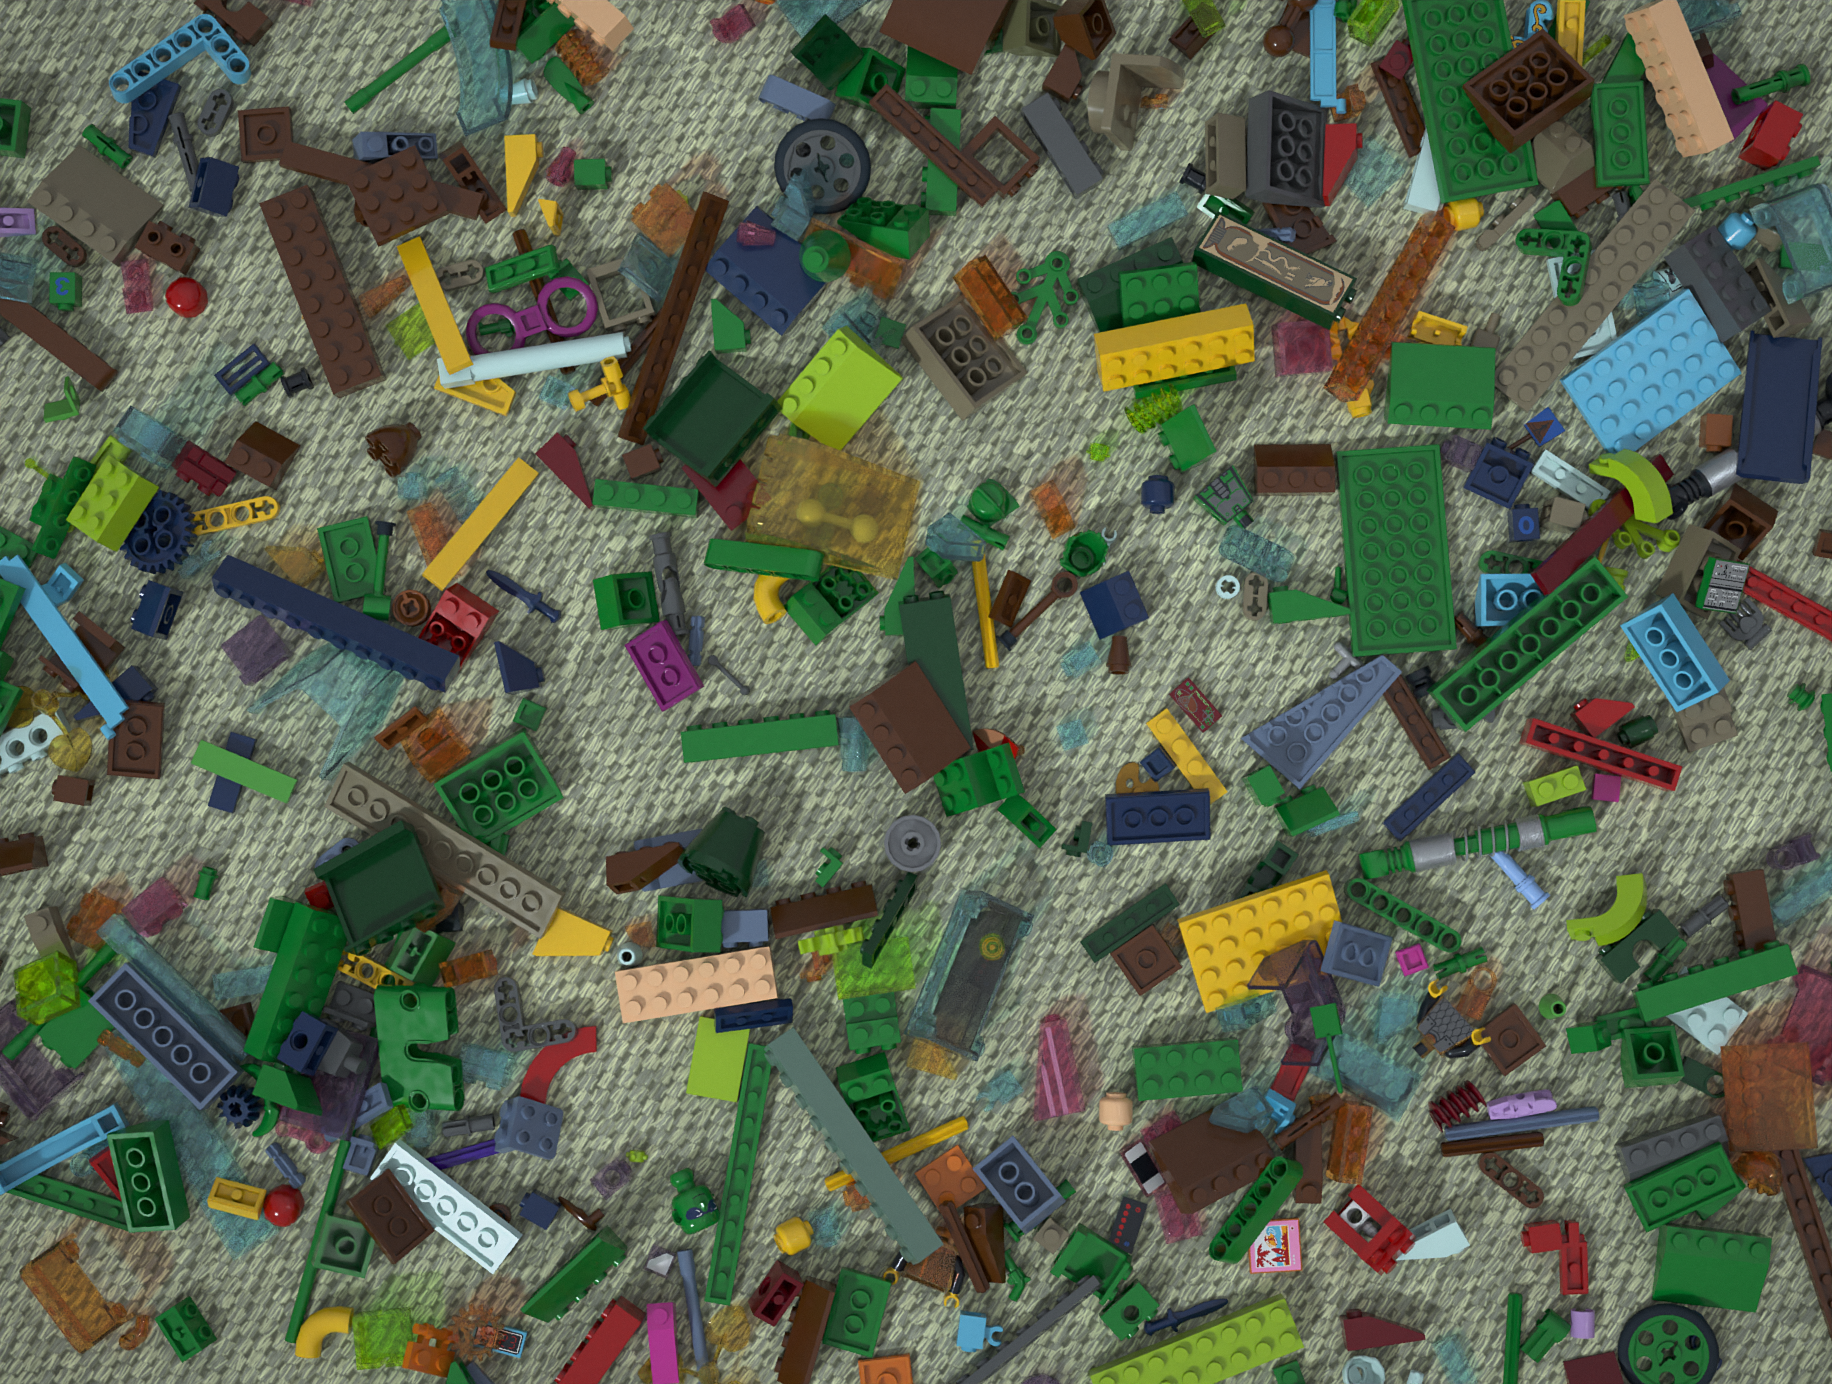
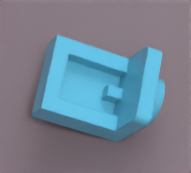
[41,563,84,607]
[1255,1088,1296,1134]

